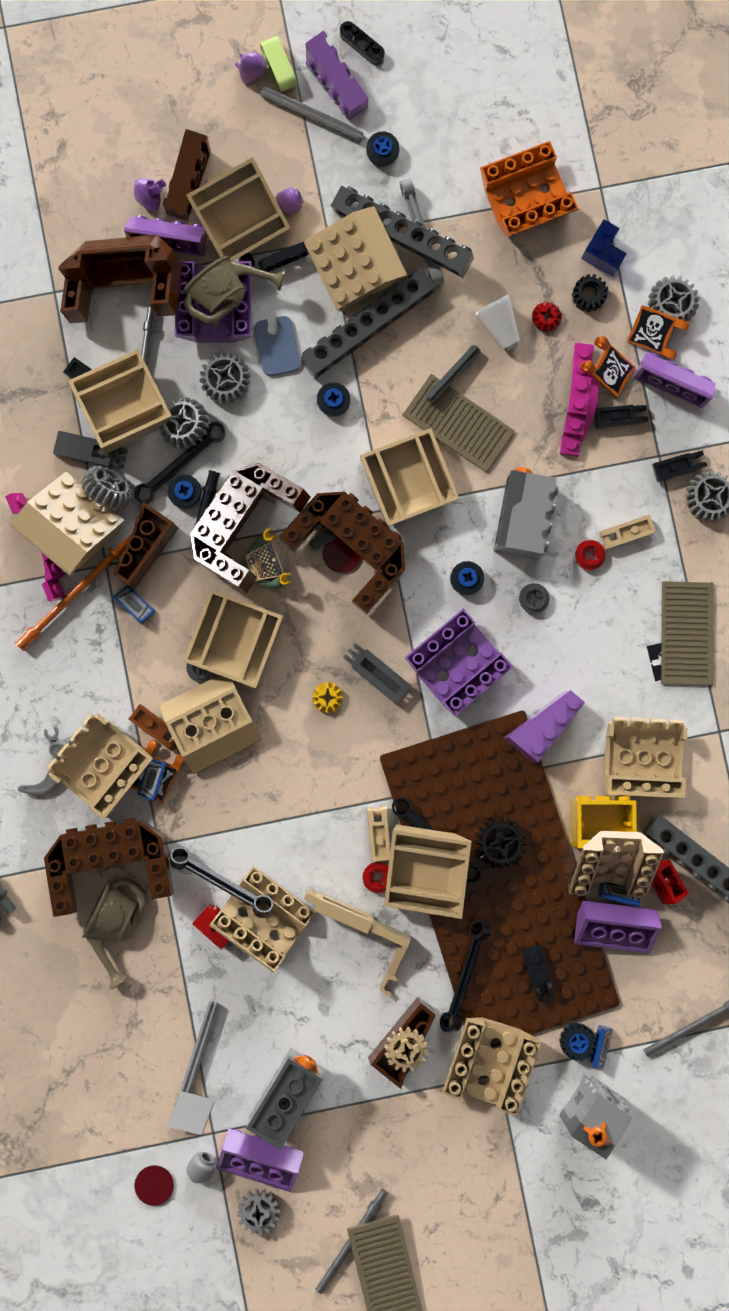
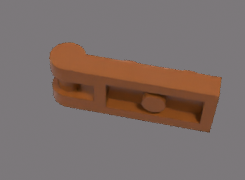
[128,704,176,751]

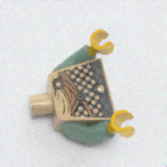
[243,528,293,589]

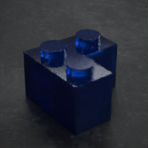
[581,219,627,277]

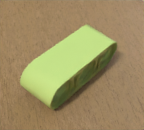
[260,36,298,93]

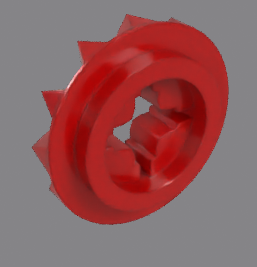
[532,301,562,332]
[575,540,606,571]
[362,862,389,893]

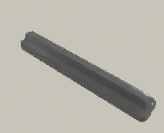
[426,345,481,403]

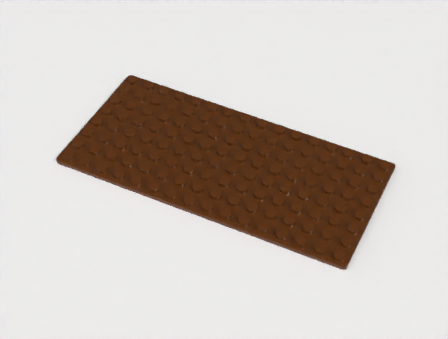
[380,710,620,1047]

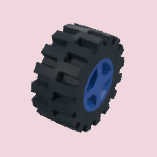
[559,1023,596,1061]

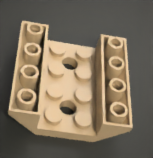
[159,675,262,774]
[569,831,664,898]
[209,866,315,973]
[442,1017,542,1116]

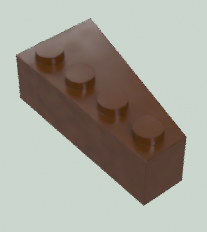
[163,129,211,221]
[113,502,179,590]
[368,997,436,1089]

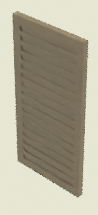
[402,374,515,472]
[661,581,714,686]
[347,1214,422,1311]

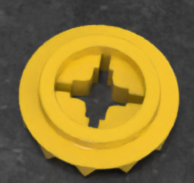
[312,682,343,713]

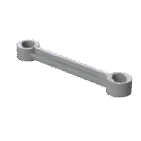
[399,178,444,287]

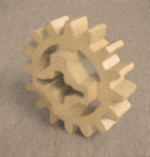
[384,1027,428,1072]

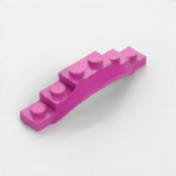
[559,343,599,457]
[5,493,66,602]

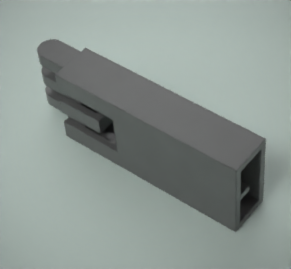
[53,430,128,469]
[343,643,411,704]

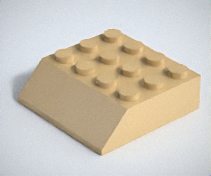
[186,157,290,261]
[303,206,408,312]
[68,349,172,455]
[360,428,460,527]
[10,471,124,576]
[183,589,284,688]
[384,825,472,919]

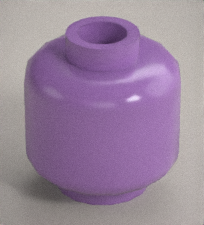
[276,187,304,216]

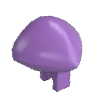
[235,52,267,84]
[134,178,167,210]

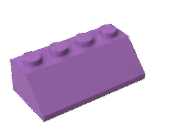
[124,215,207,256]
[634,353,716,408]
[574,901,662,953]
[216,1129,304,1192]

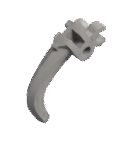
[18,726,73,795]

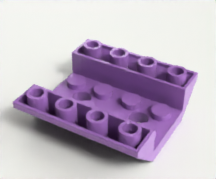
[175,261,252,343]
[405,608,513,717]

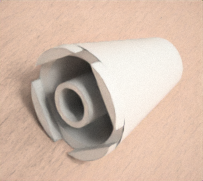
[474,294,520,351]

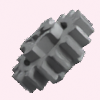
[237,1188,280,1235]

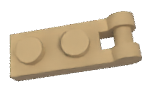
[599,515,656,550]
[367,806,390,862]

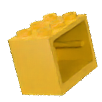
[571,796,637,848]

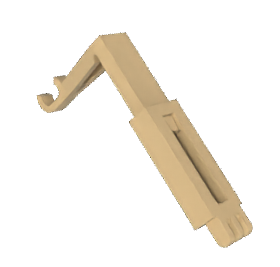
[304,889,411,996]

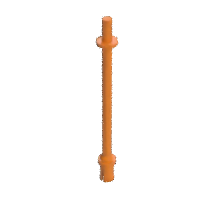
[15,537,128,651]

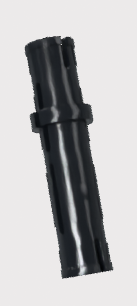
[195,470,221,524]

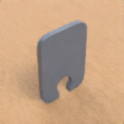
[255,316,300,376]

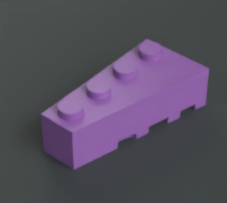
[305,30,368,120]
[503,690,585,763]

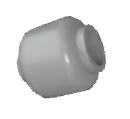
[186,1152,216,1183]

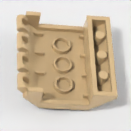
[46,713,154,820]
[604,717,688,798]

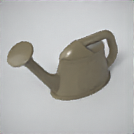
[182,255,286,324]
[81,878,147,989]

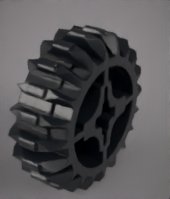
[474,816,527,870]

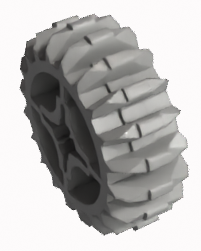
[648,275,700,327]
[199,352,251,404]
[160,397,210,449]
[81,466,133,510]
[685,470,729,522]

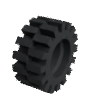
[572,274,608,312]

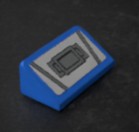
[113,585,155,624]
[138,759,168,801]
[598,882,640,907]
[590,1025,612,1068]

